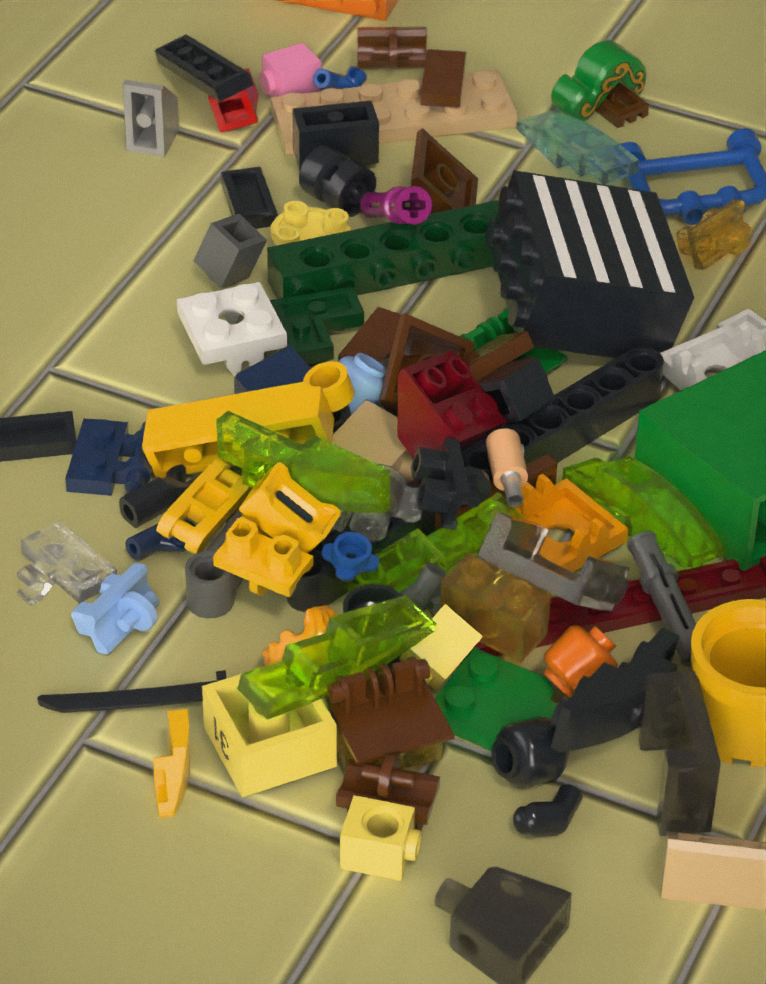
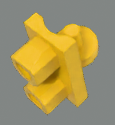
[213,517,313,598]

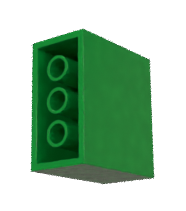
[632,350,766,571]

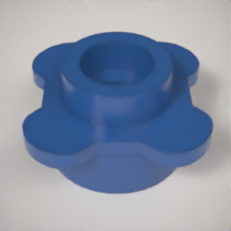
[322,532,379,581]

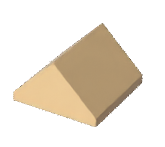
[661,831,766,910]

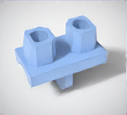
[71,563,160,655]

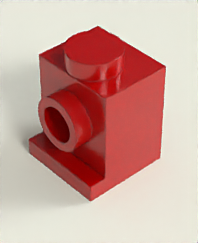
[208,68,259,133]

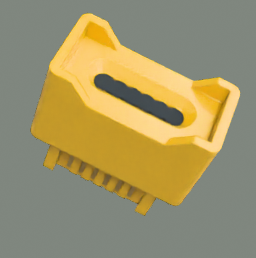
[239,462,341,553]

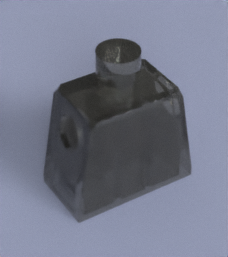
[434,866,572,984]

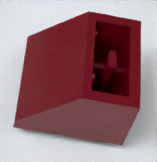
[397,350,507,459]

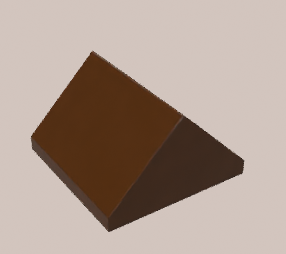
[411,128,478,214]
[379,313,475,417]

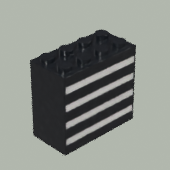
[485,170,695,358]

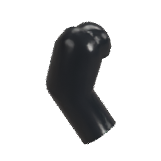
[513,784,583,836]

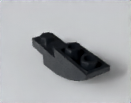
[550,628,680,752]

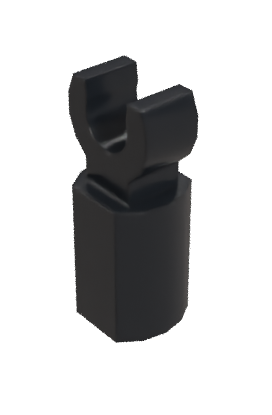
[119,464,197,528]

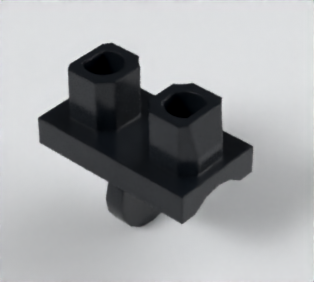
[411,437,491,530]

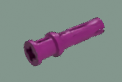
[360,186,432,225]

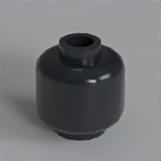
[491,716,569,788]

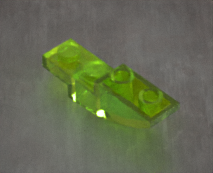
[216,410,391,513]
[562,456,725,568]
[340,492,528,593]

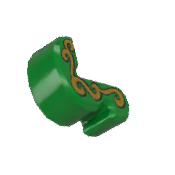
[551,40,647,122]

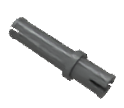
[627,531,696,667]

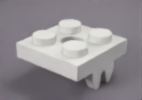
[177,282,287,376]
[660,324,766,390]

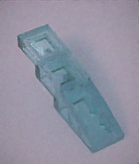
[516,111,639,184]

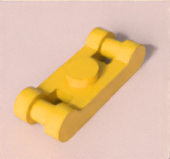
[156,457,258,554]

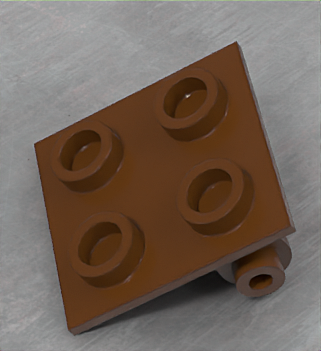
[322,656,455,765]

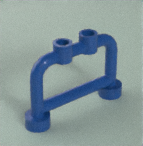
[611,128,766,225]

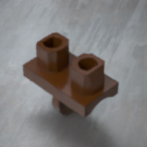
[357,27,427,68]
[336,752,440,830]

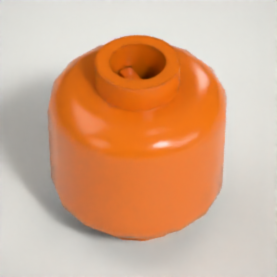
[544,625,618,698]

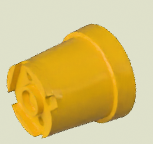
[691,599,766,767]

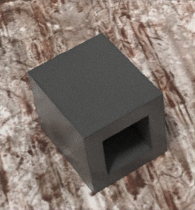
[193,214,267,288]

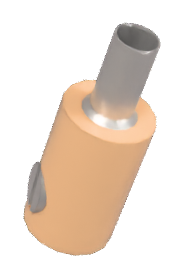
[486,428,528,507]

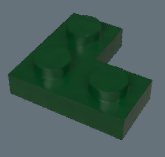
[270,286,364,365]

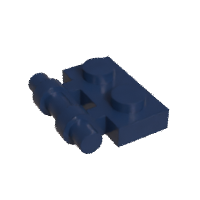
[65,418,153,496]

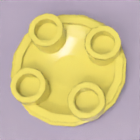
[270,201,352,246]

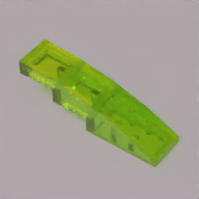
[237,595,437,720]

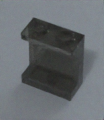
[477,512,630,611]
[638,671,721,836]

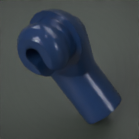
[125,519,196,560]

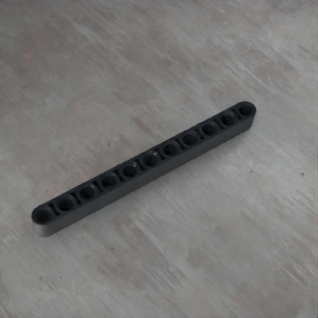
[287,347,664,612]

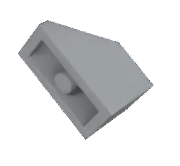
[123,80,179,157]

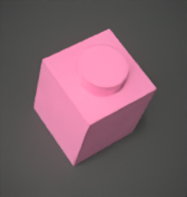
[259,43,322,97]

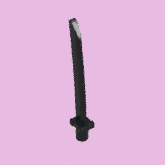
[37,670,227,713]

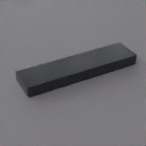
[154,34,254,102]

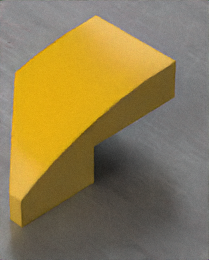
[153,709,191,818]

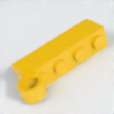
[142,361,355,479]

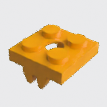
[495,474,628,581]

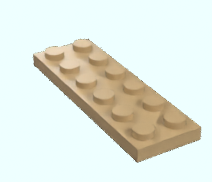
[270,70,518,155]

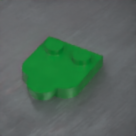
[435,648,557,751]

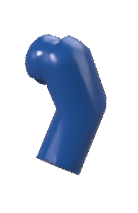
[313,66,367,90]

